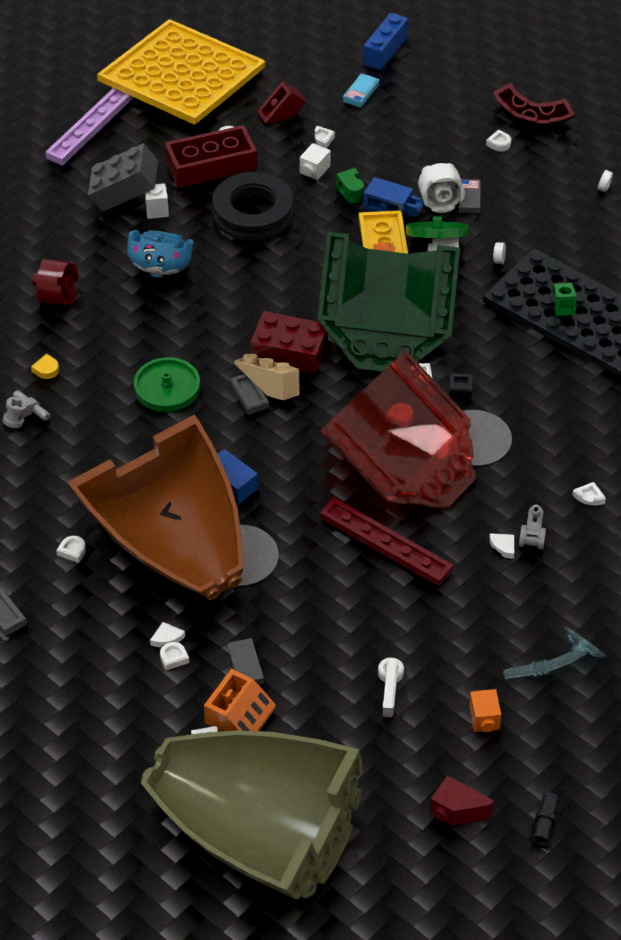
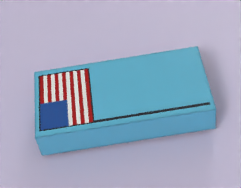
[343,73,379,108]

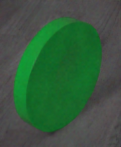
[406,216,469,238]
[134,357,200,412]

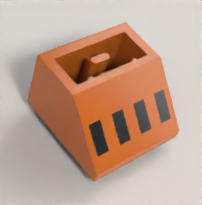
[204,669,276,732]

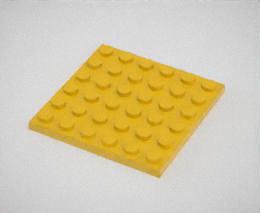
[97,19,265,125]

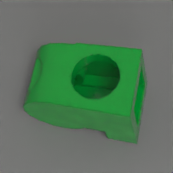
[336,168,364,203]
[552,283,577,316]

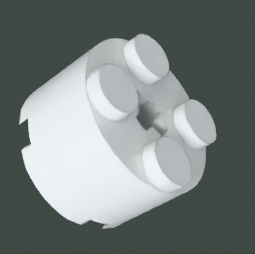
[418,163,465,213]

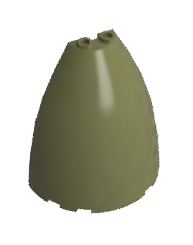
[141,731,362,899]

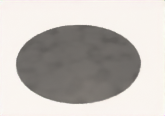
[438,410,512,465]
[238,525,279,586]

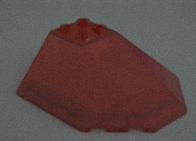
[320,350,476,508]

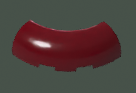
[493,83,575,124]

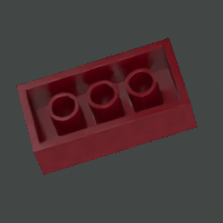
[165,125,257,188]

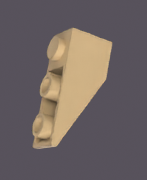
[234,354,299,400]

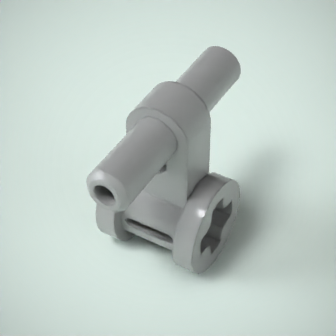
[3,390,50,428]
[519,505,546,550]

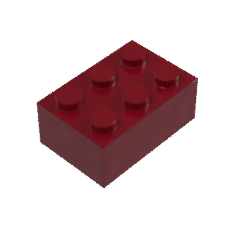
[251,311,328,374]

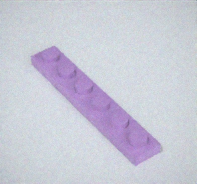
[45,88,134,165]

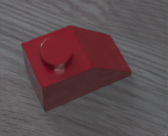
[257,81,307,124]
[430,776,494,825]

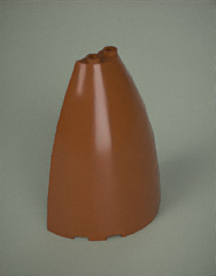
[68,414,243,600]

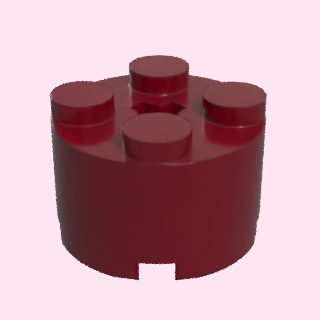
[32,259,79,305]

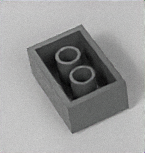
[88,143,158,212]

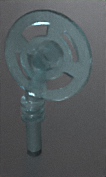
[503,626,606,679]

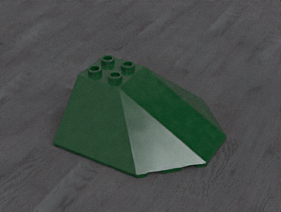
[317,231,460,375]

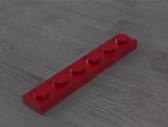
[320,498,453,586]

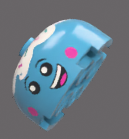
[127,230,194,277]

